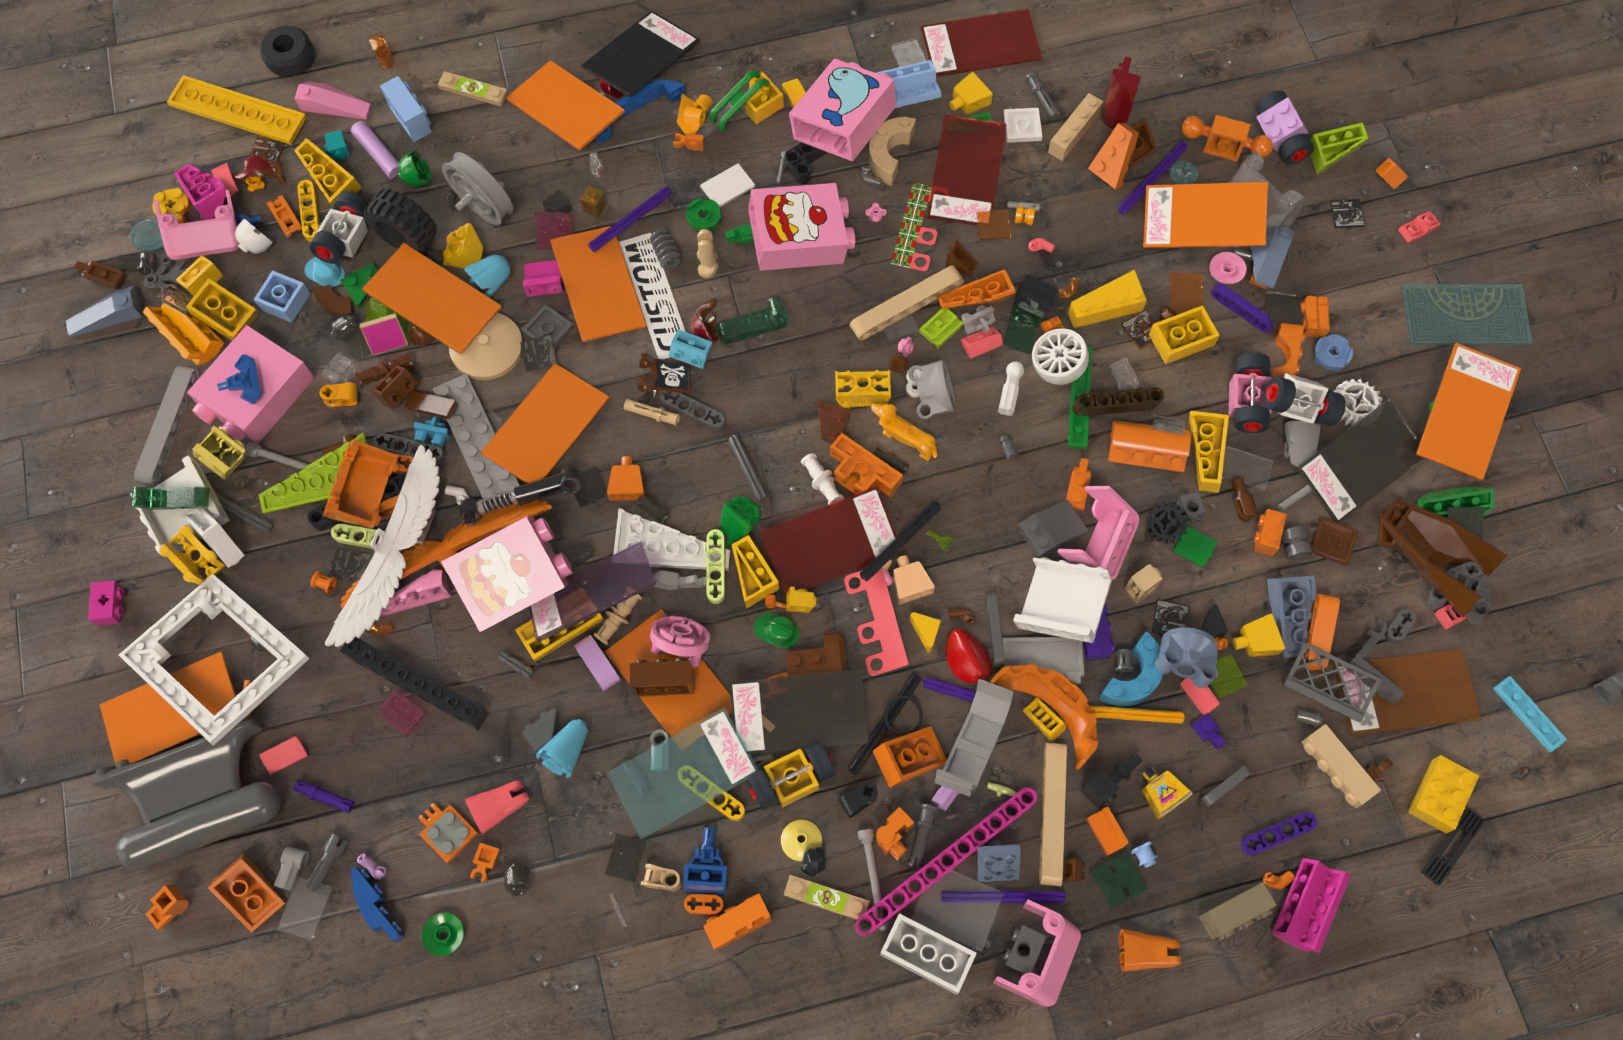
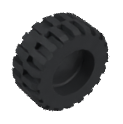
[364,189,437,254]

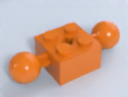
[1181,115,1273,162]

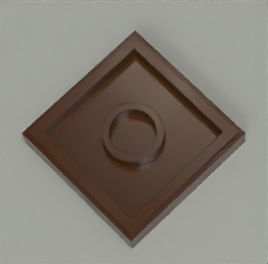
[1311,517,1359,566]

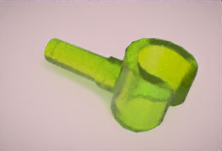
[927,530,953,550]

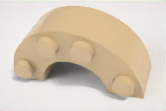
[869,117,916,186]

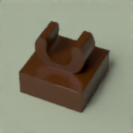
[1062,859,1085,883]

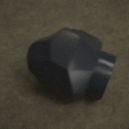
[800,847,826,878]

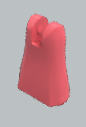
[465,780,530,834]

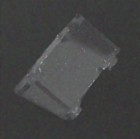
[1229,151,1306,229]

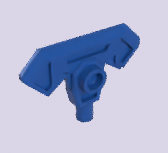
[217,354,262,404]

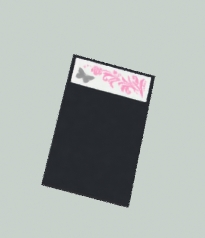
[581,10,700,98]

